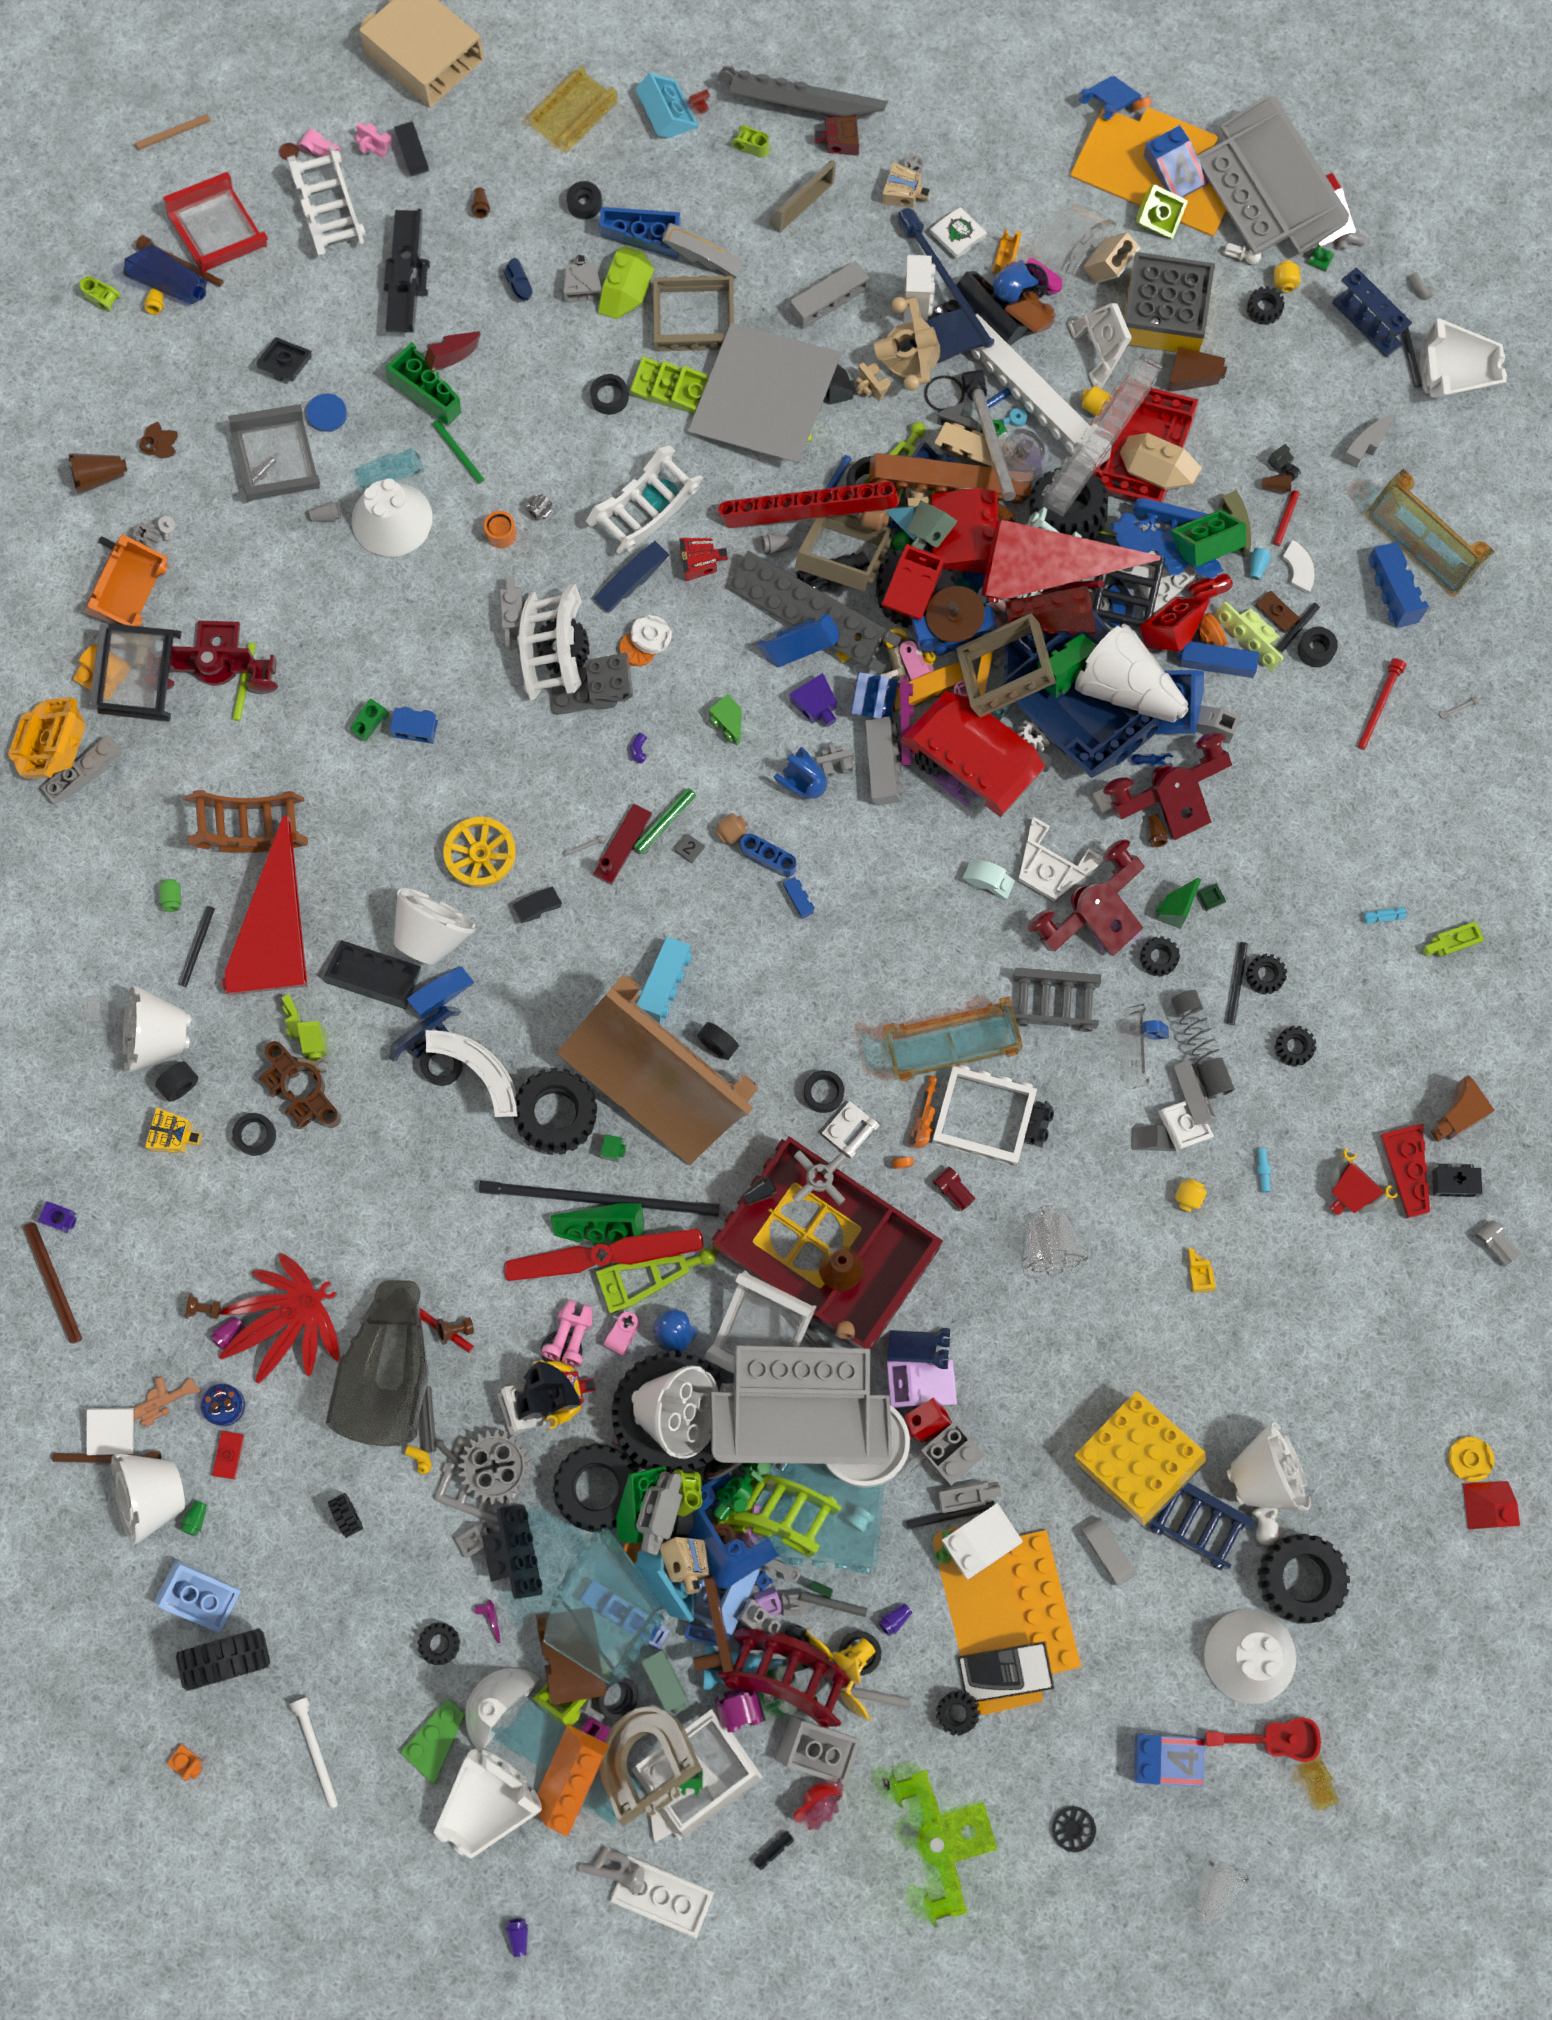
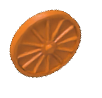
[619,632,655,666]

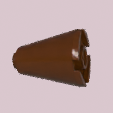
[68,453,128,495]
[819,1246,864,1291]

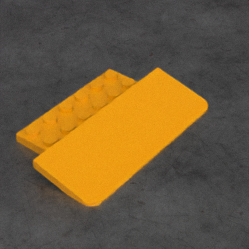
[933,1526,1081,1715]

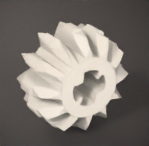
[1017,720,1050,752]

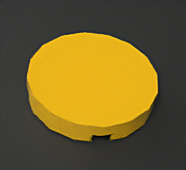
[1448,1437,1494,1482]

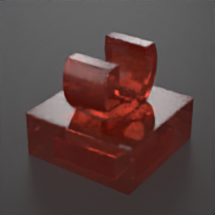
[687,89,710,115]

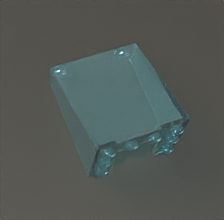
[784,1463,885,1574]

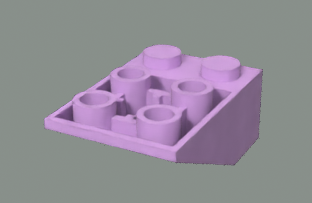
[886,1360,957,1409]

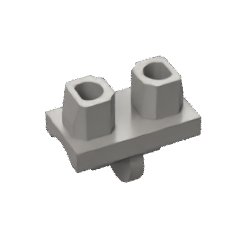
[816,742,854,778]
[737,1598,781,1636]

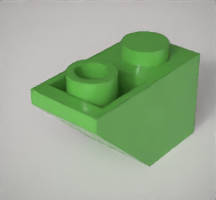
[709,694,742,745]

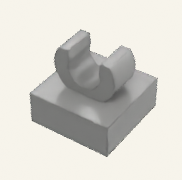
[782,1590,807,1616]

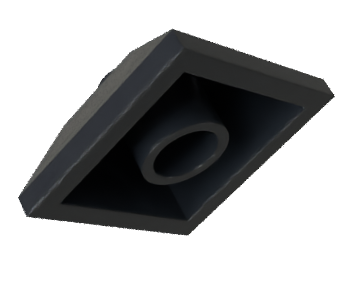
[826,364,856,405]

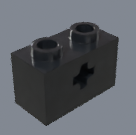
[1432,1164,1483,1197]

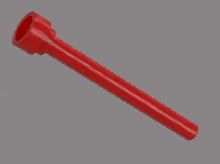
[1357,658,1407,750]

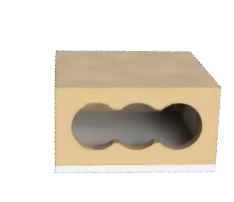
[1083,232,1140,283]

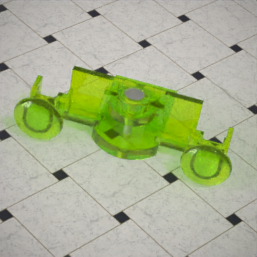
[889,1769,998,1928]

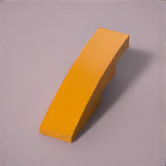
[893,662,964,712]

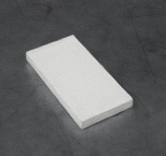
[610,1855,714,1939]

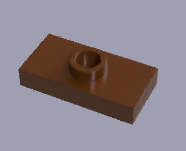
[1255,590,1300,634]

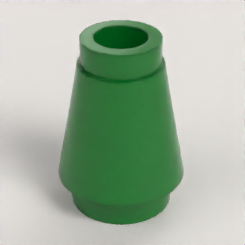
[179,1500,208,1536]

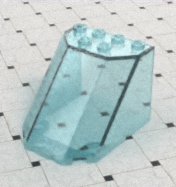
[543,1528,665,1687]

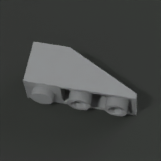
[1196,705,1241,744]

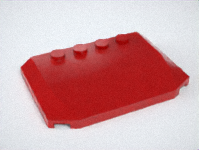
[1089,383,1199,503]
[901,691,1045,818]

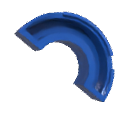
[912,607,997,656]

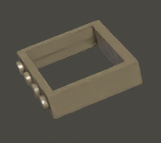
[653,275,734,351]
[795,514,892,592]
[956,613,1056,717]

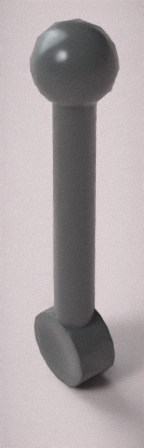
[435,1439,464,1472]

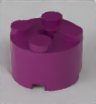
[714,1689,763,1733]

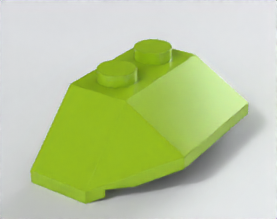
[598,246,655,319]

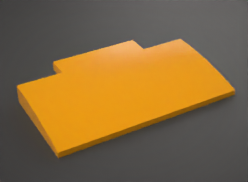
[1070,106,1226,237]

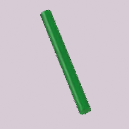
[432,420,485,484]

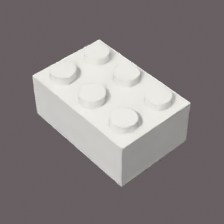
[904,255,935,322]

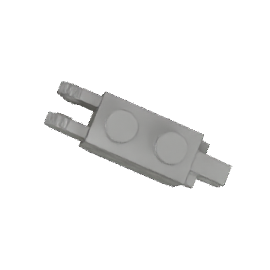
[500,576,524,648]
[636,1472,682,1555]

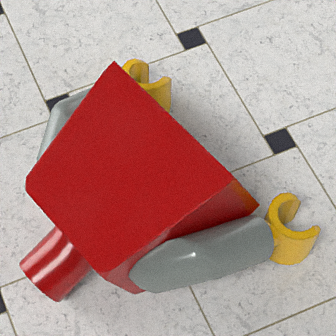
[1329,1148,1398,1216]

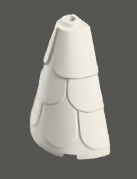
[1075,624,1188,723]
[465,1668,541,1753]

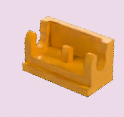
[992,230,1022,274]

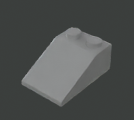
[775,1715,861,1785]

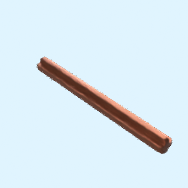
[24,1222,82,1344]

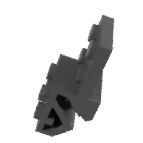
[550,652,633,715]

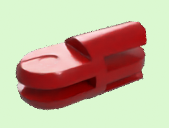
[1187,574,1233,599]

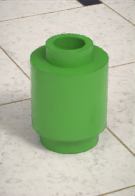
[159,879,182,912]

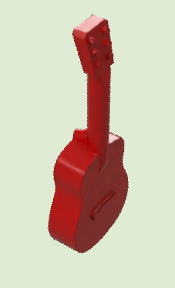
[1205,1717,1321,1762]

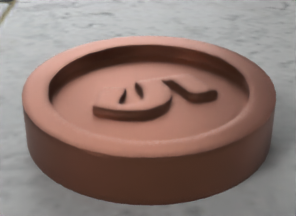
[279,143,299,161]

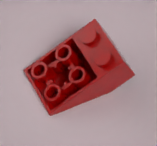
[882,544,946,621]

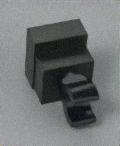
[1267,443,1301,481]

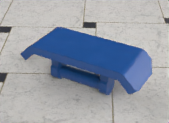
[757,614,839,667]

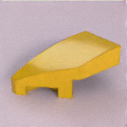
[1188,1248,1216,1293]

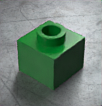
[600,1134,626,1163]

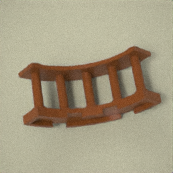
[184,790,308,853]

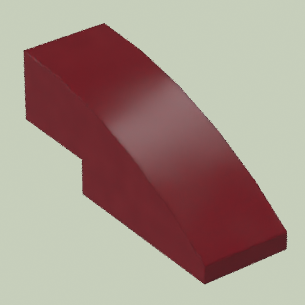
[425,331,481,371]

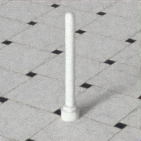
[290,1697,338,1808]

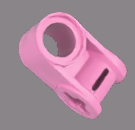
[604,1312,640,1356]

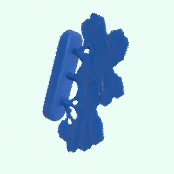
[1111,498,1229,578]

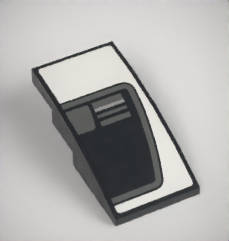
[958,1641,1055,1702]

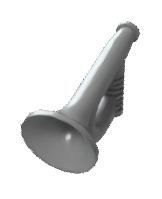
[579,1846,644,1895]

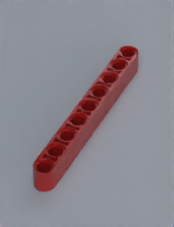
[718,481,900,528]

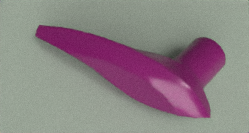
[475,1599,500,1644]

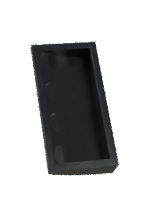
[324,940,421,1009]

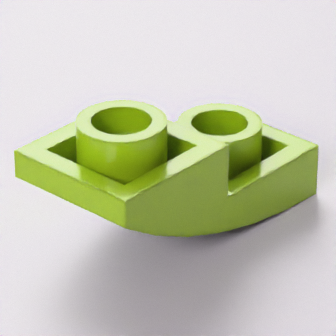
[282,994,302,1042]

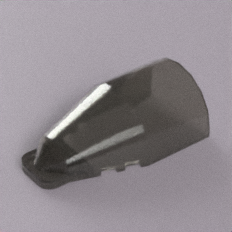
[326,1280,429,1447]

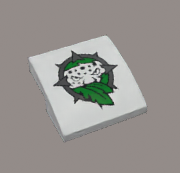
[930,207,987,258]

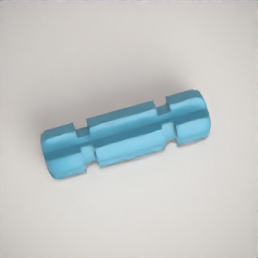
[1364,907,1407,924]

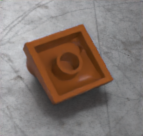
[1005,291,1056,333]

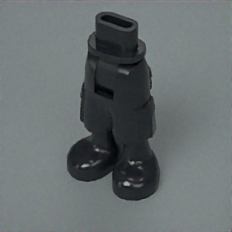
[796,551,870,592]

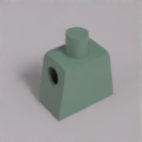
[908,500,957,550]

